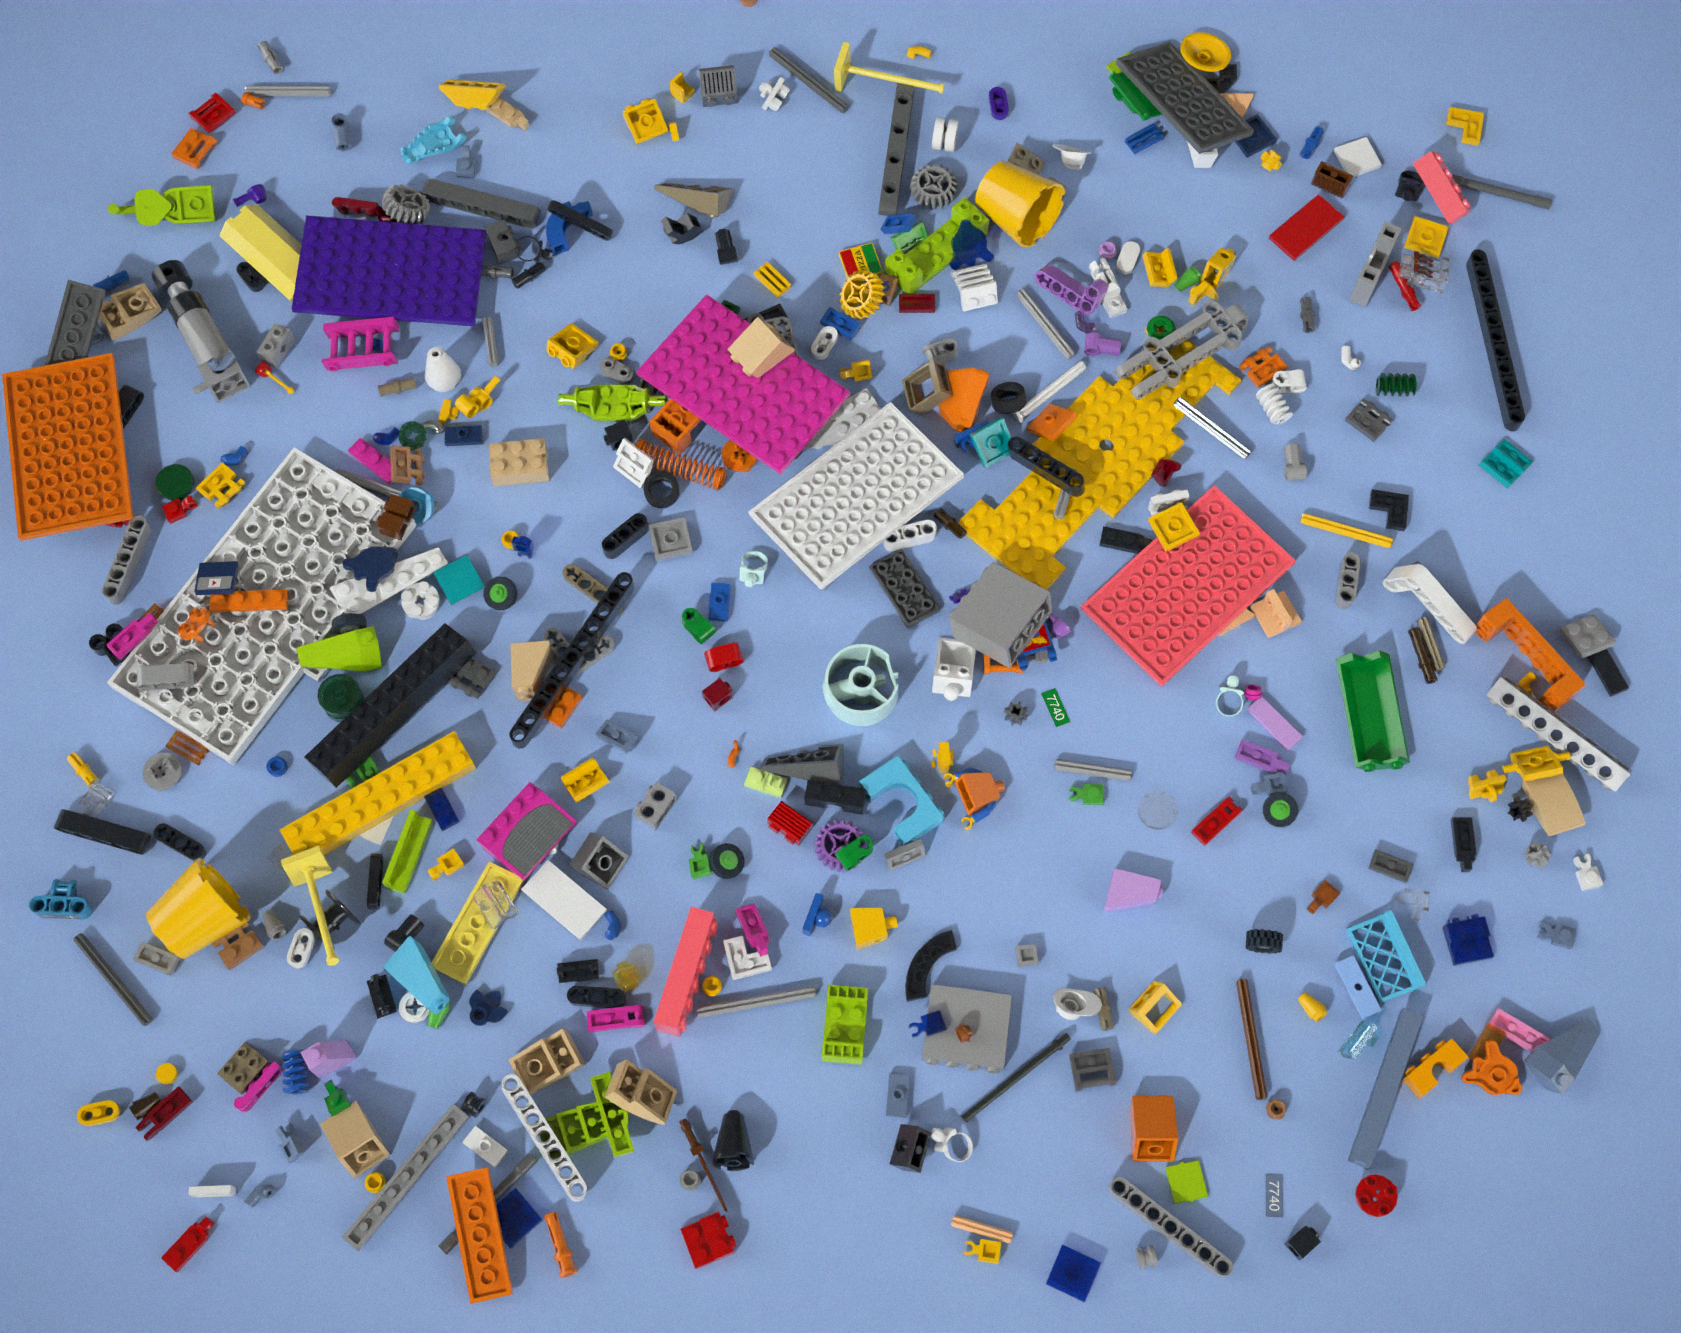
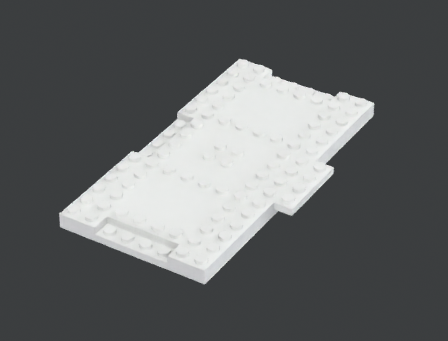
[107,448,417,766]

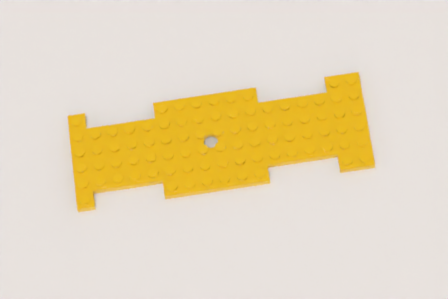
[957,325,1242,590]

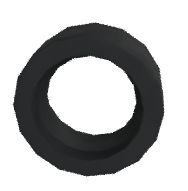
[991,382,1027,414]
[644,471,679,508]

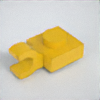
[839,359,873,382]
[428,848,465,881]

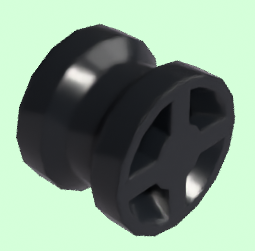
[461,1091,486,1118]

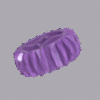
[814,819,868,872]

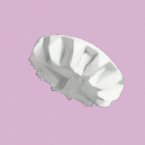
[399,992,430,1023]

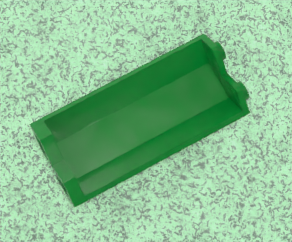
[1336,650,1410,772]

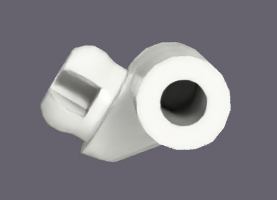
[1341,346,1361,370]

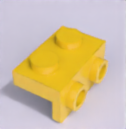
[1142,248,1177,288]
[561,757,610,803]

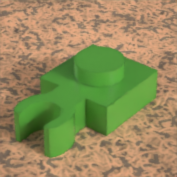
[1069,784,1103,805]
[689,843,713,880]

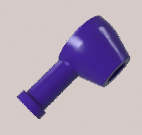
[233,184,266,207]

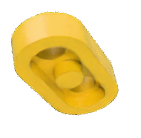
[77,1100,121,1126]

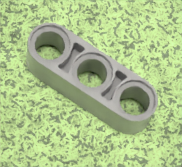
[1335,552,1360,609]
[137,663,194,691]

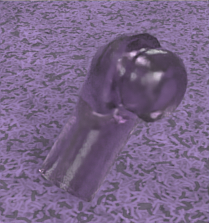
[1074,311,1096,334]

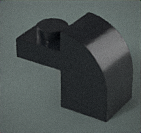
[661,213,703,244]

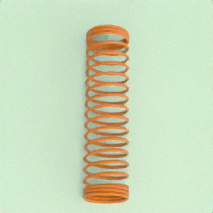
[635,439,726,491]

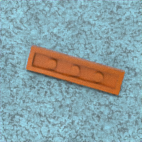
[209,589,289,613]

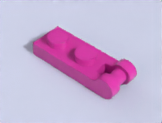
[586,1005,645,1033]
[234,1061,284,1112]

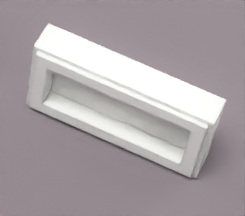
[188,1185,236,1198]

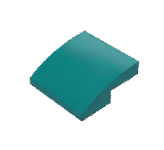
[1479,439,1533,489]
[433,555,485,605]

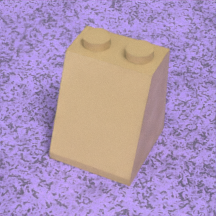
[727,317,795,378]
[510,640,554,702]
[320,1101,390,1179]

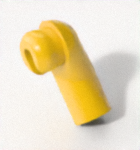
[906,46,933,59]

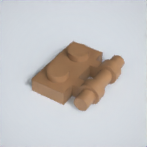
[390,445,425,485]
[212,922,264,970]

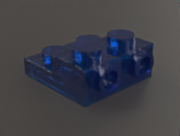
[1442,914,1494,966]

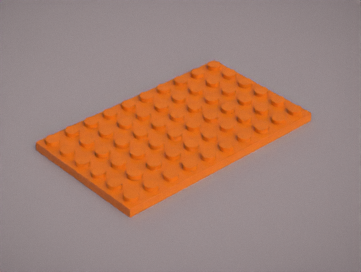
[2,353,134,541]

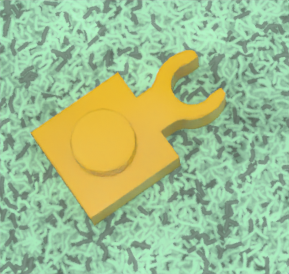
[963,1239,1001,1264]

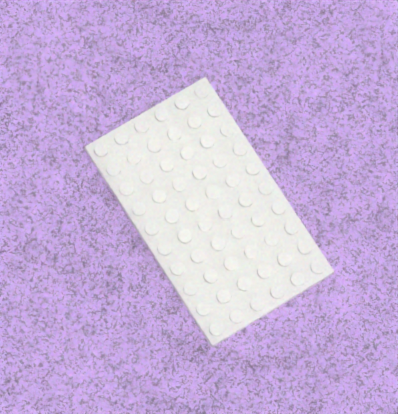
[749,402,964,590]

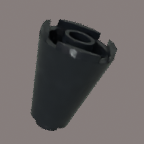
[712,1110,754,1171]

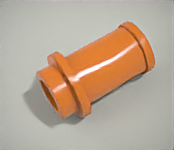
[241,92,265,110]

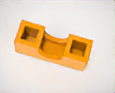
[1402,1038,1469,1099]

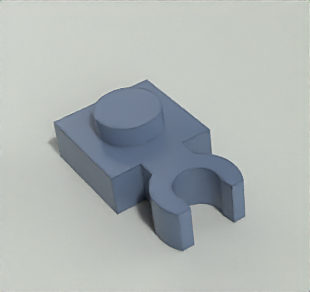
[1537,923,1576,950]

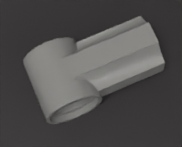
[1283,443,1307,481]

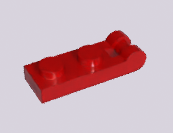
[1191,796,1244,846]

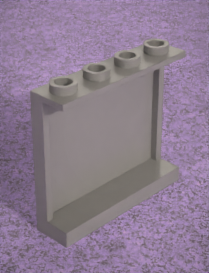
[922,984,1012,1073]

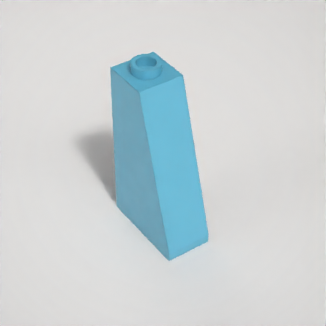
[383,936,450,1014]

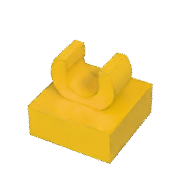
[438,399,459,424]

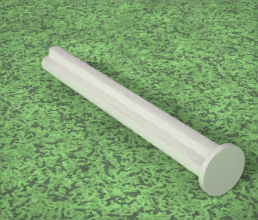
[1012,361,1086,423]

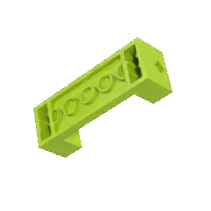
[885,197,989,294]

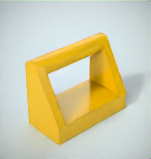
[1128,981,1182,1034]

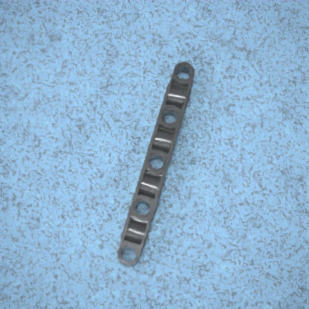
[878,83,915,216]

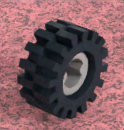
[1245,929,1283,954]

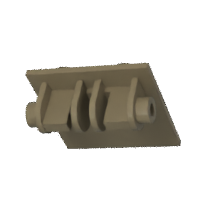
[1007,142,1045,174]
[217,1042,270,1095]

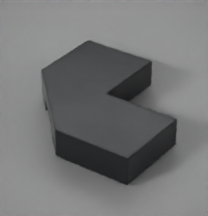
[1205,64,1237,94]

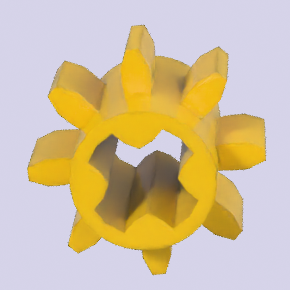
[1260,149,1283,172]

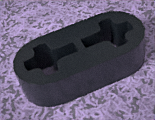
[236,262,265,292]

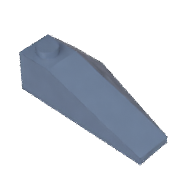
[1524,1018,1600,1094]

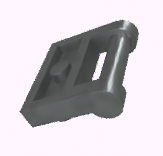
[1069,1048,1116,1092]

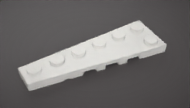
[329,548,448,614]

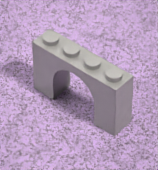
[1349,222,1402,307]

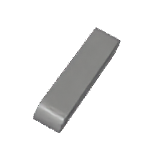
[102,515,152,605]

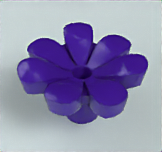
[949,588,971,604]

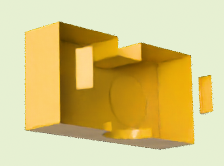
[931,742,954,773]

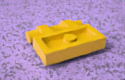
[196,462,246,509]

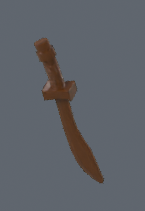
[679,1118,728,1212]

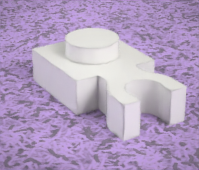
[1573,854,1603,891]

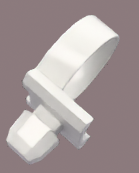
[931,1127,973,1162]

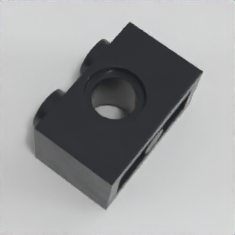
[890,1124,932,1173]

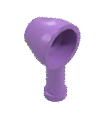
[1047,613,1071,639]

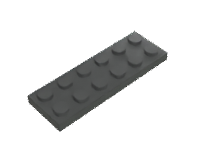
[44,279,106,366]

